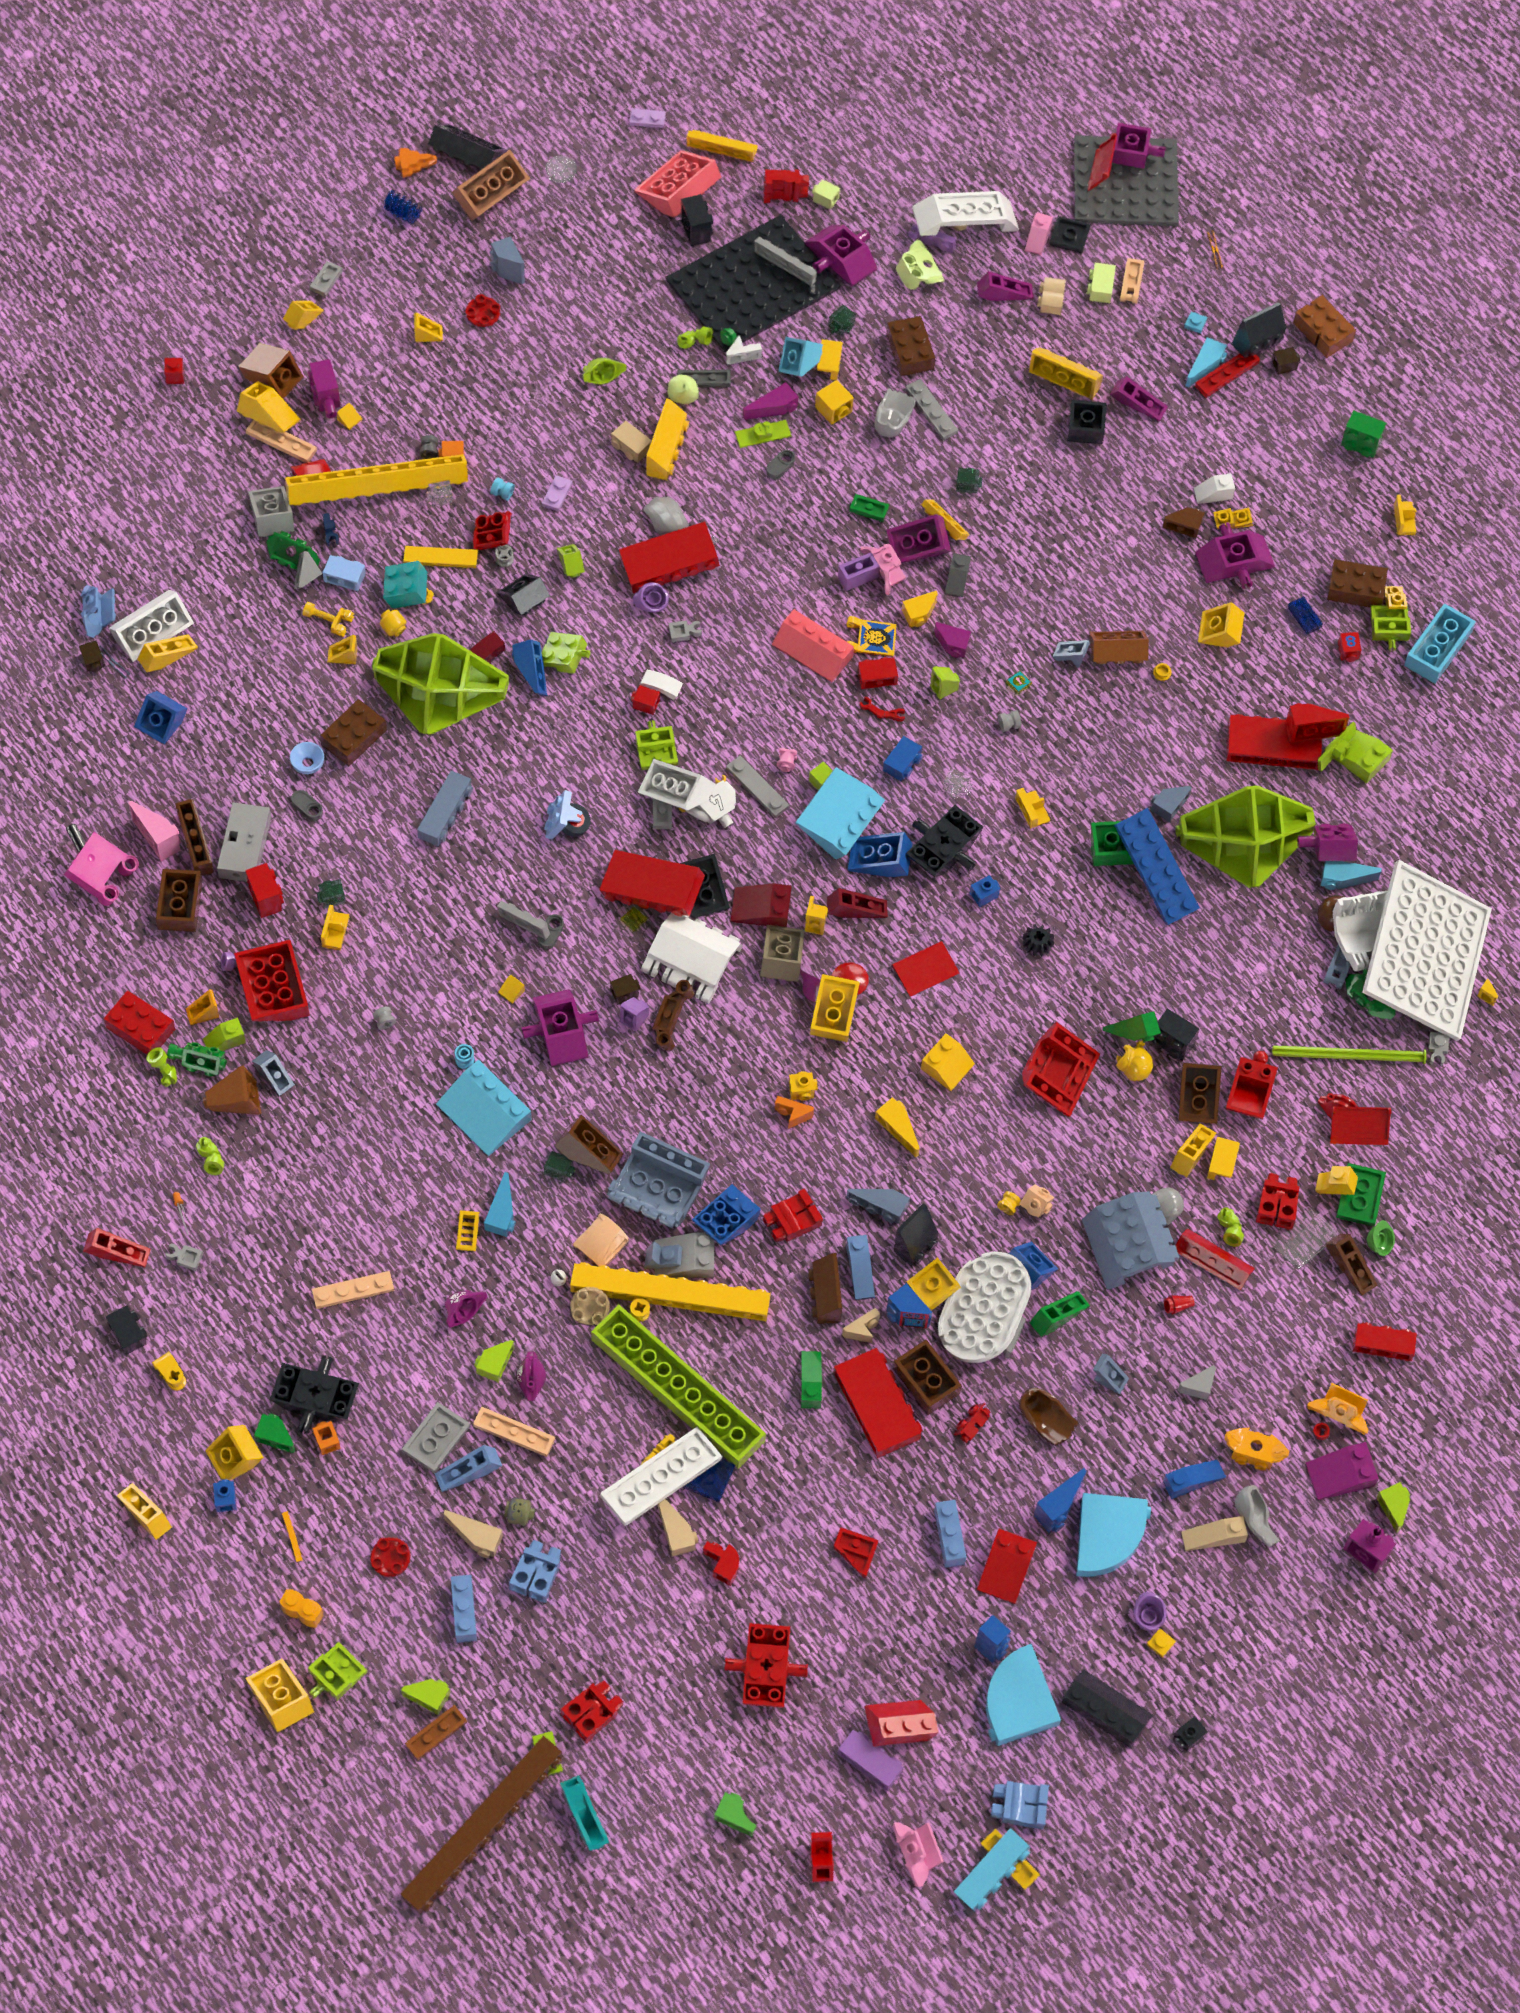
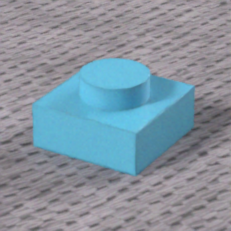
[1184,311,1207,334]

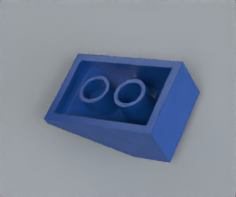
[848,832,913,877]
[1034,1468,1087,1533]

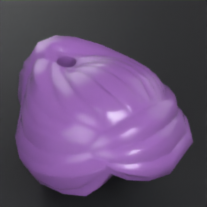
[633,583,669,612]
[1133,1592,1167,1631]

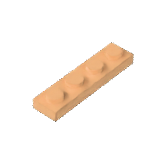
[246,419,317,463]
[312,1271,394,1309]
[473,1407,555,1457]

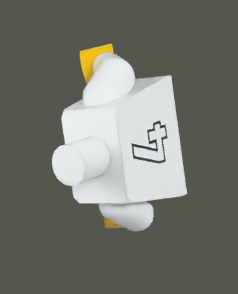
[678,775,736,828]

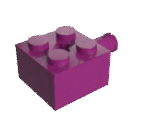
[1112,123,1166,169]
[307,359,341,419]
[1297,823,1358,861]
[1343,1519,1396,1574]

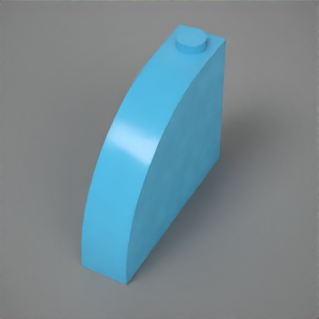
[1076,1493,1151,1577]
[986,1644,1061,1746]

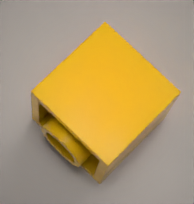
[815,380,854,425]

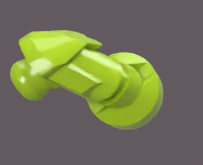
[677,327,713,349]
[146,1047,177,1087]
[196,1137,225,1175]
[1217,1207,1244,1247]

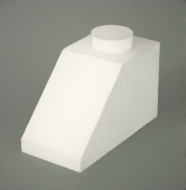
[1194,474,1235,504]

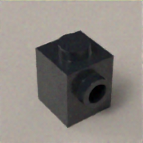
[1174,1716,1208,1752]

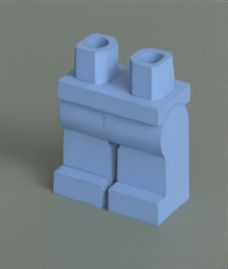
[509,1540,561,1603]
[991,1781,1049,1829]

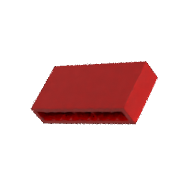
[619,521,720,593]
[1226,714,1322,770]
[599,850,705,917]
[833,1348,923,1459]

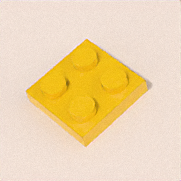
[907,1257,961,1311]

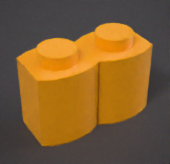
[279,1589,324,1628]

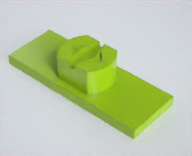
[735,420,792,448]
[1318,722,1356,772]

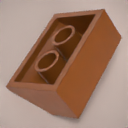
[1089,630,1149,664]

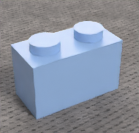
[323,555,366,591]

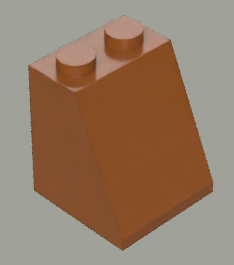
[238,342,304,399]

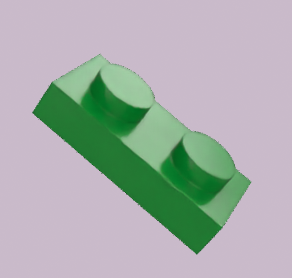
[849,494,890,522]

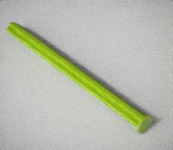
[1272,1046,1426,1065]

